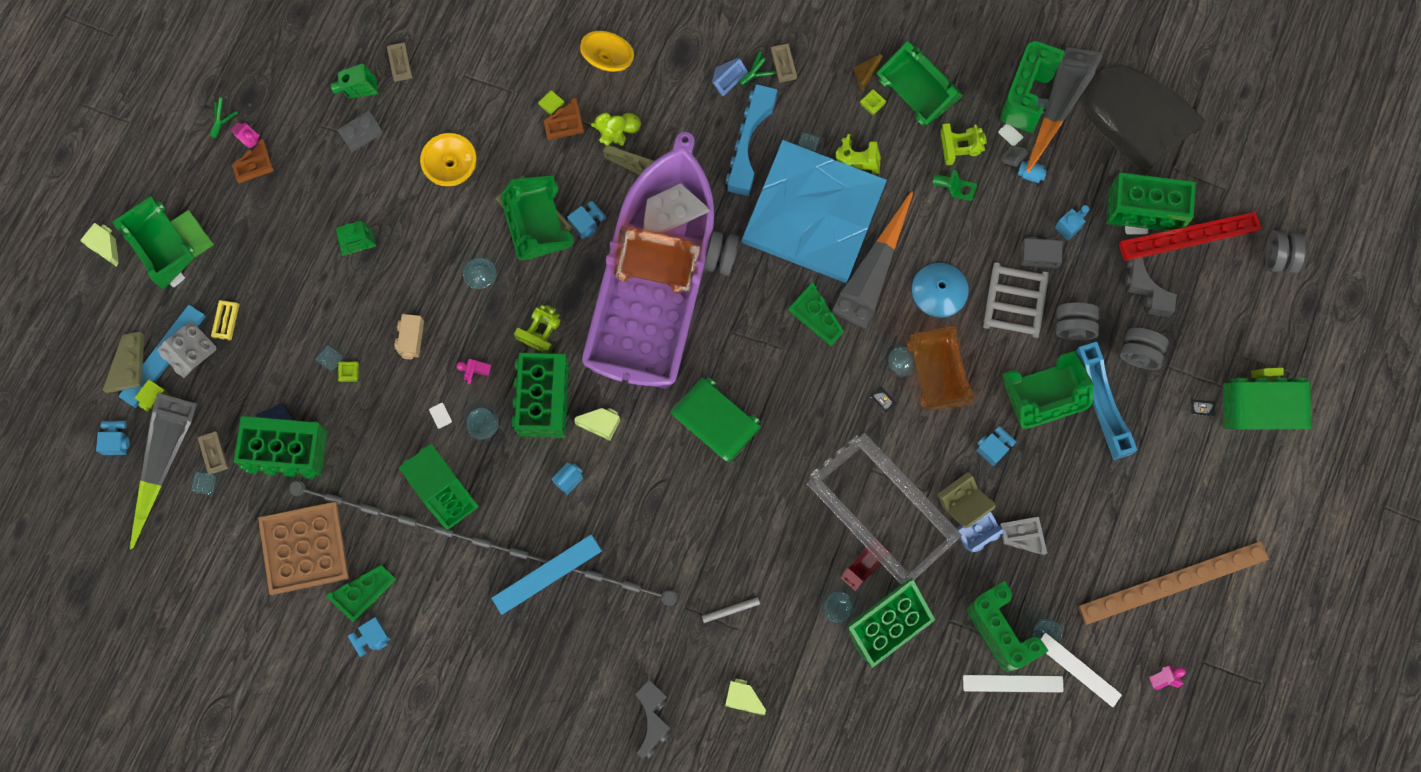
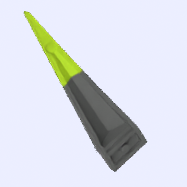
[130,393,197,550]

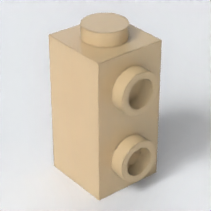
[395,314,424,359]

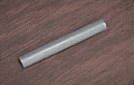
[702,597,760,623]

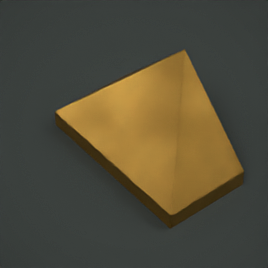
[853,54,883,92]

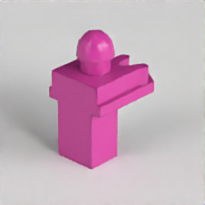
[230,122,260,148]
[456,359,491,385]
[1149,666,1186,690]

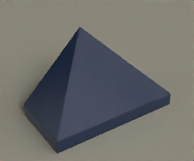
[254,403,295,421]

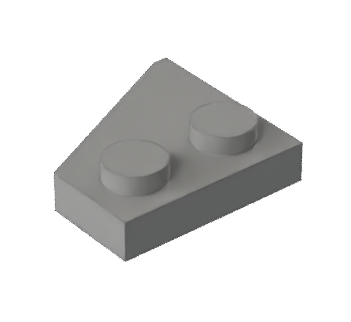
[999,517,1047,555]

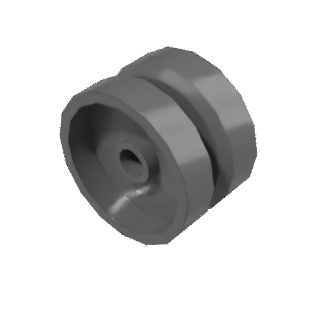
[703,230,739,276]
[1265,230,1306,274]
[1056,303,1099,340]
[1120,328,1169,370]

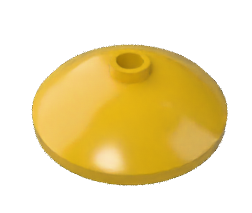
[580,31,634,72]
[420,133,477,186]

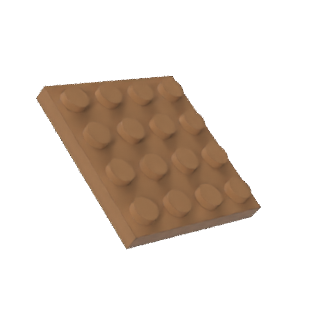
[258,502,349,595]

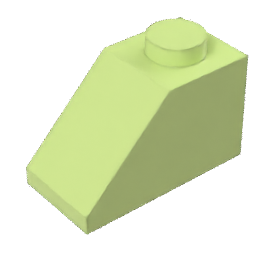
[80,223,119,266]
[574,408,620,441]
[725,679,766,715]

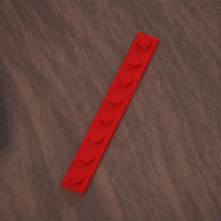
[1119,212,1262,261]

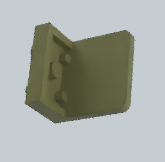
[937,472,996,528]

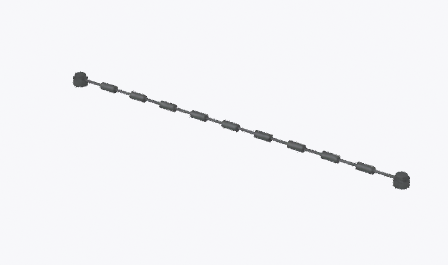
[289,480,677,606]

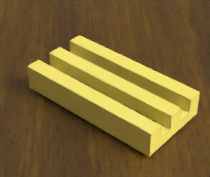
[211,300,239,340]

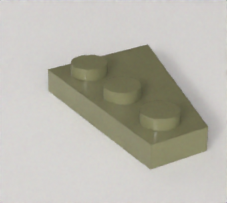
[603,145,654,175]
[103,332,144,393]

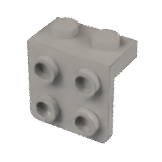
[157,322,216,378]

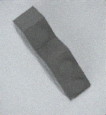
[1125,257,1177,318]
[635,680,671,759]

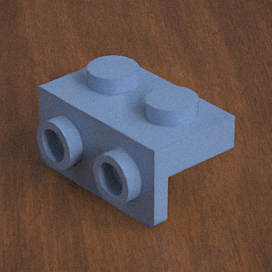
[955,512,1004,553]

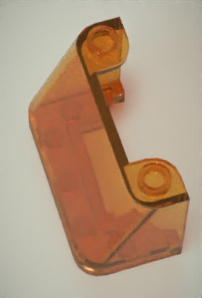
[614,225,700,293]
[907,325,974,411]

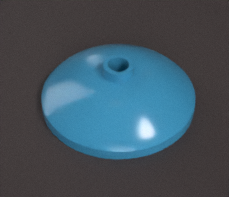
[912,263,969,318]

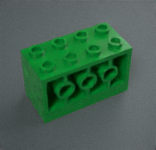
[1106,173,1196,231]
[512,353,569,438]
[234,416,328,479]
[398,444,478,530]

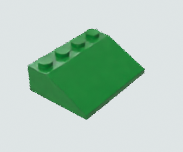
[847,578,935,668]

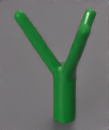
[738,51,776,87]
[209,97,238,138]

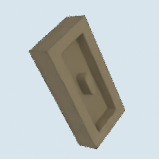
[387,42,412,82]
[770,44,797,83]
[198,431,229,475]

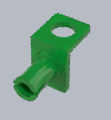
[933,170,977,201]

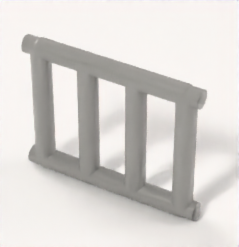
[983,262,1049,338]

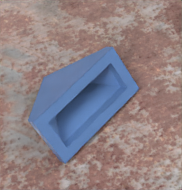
[712,58,748,96]

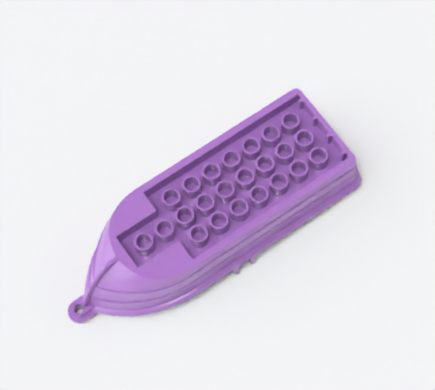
[582,132,714,389]

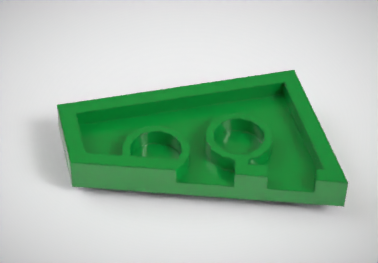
[788,282,844,347]
[325,565,397,623]

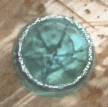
[463,258,496,289]
[466,407,499,440]

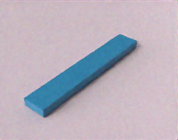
[118,305,206,408]
[491,534,602,615]

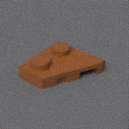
[544,98,584,140]
[232,139,274,183]

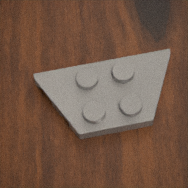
[642,184,710,241]

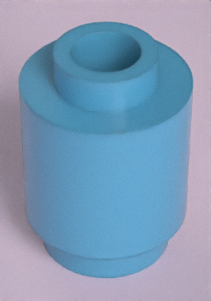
[1018,160,1047,183]

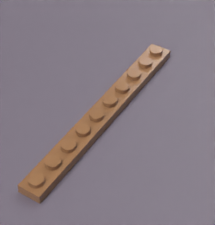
[1078,541,1269,625]

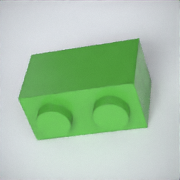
[171,210,214,257]

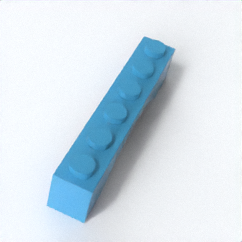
[725,84,777,196]
[1075,342,1137,460]

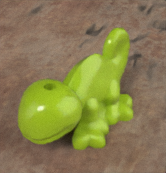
[591,113,641,146]

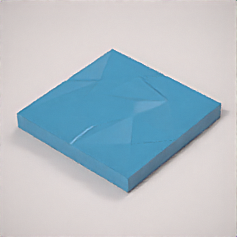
[742,140,887,283]

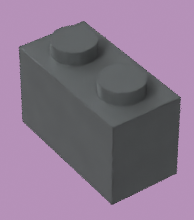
[337,111,383,153]
[1021,237,1062,268]

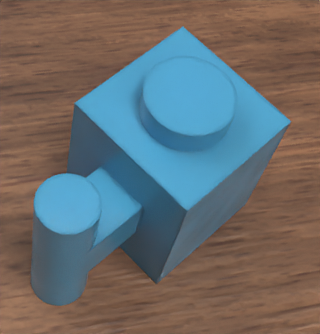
[567,201,607,239]
[1055,205,1089,241]
[96,421,130,455]
[976,426,1017,466]
[552,462,583,495]
[348,617,391,657]

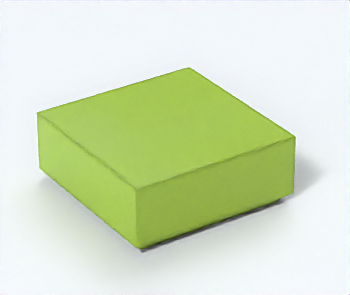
[860,89,886,115]
[538,90,565,116]
[338,362,359,382]

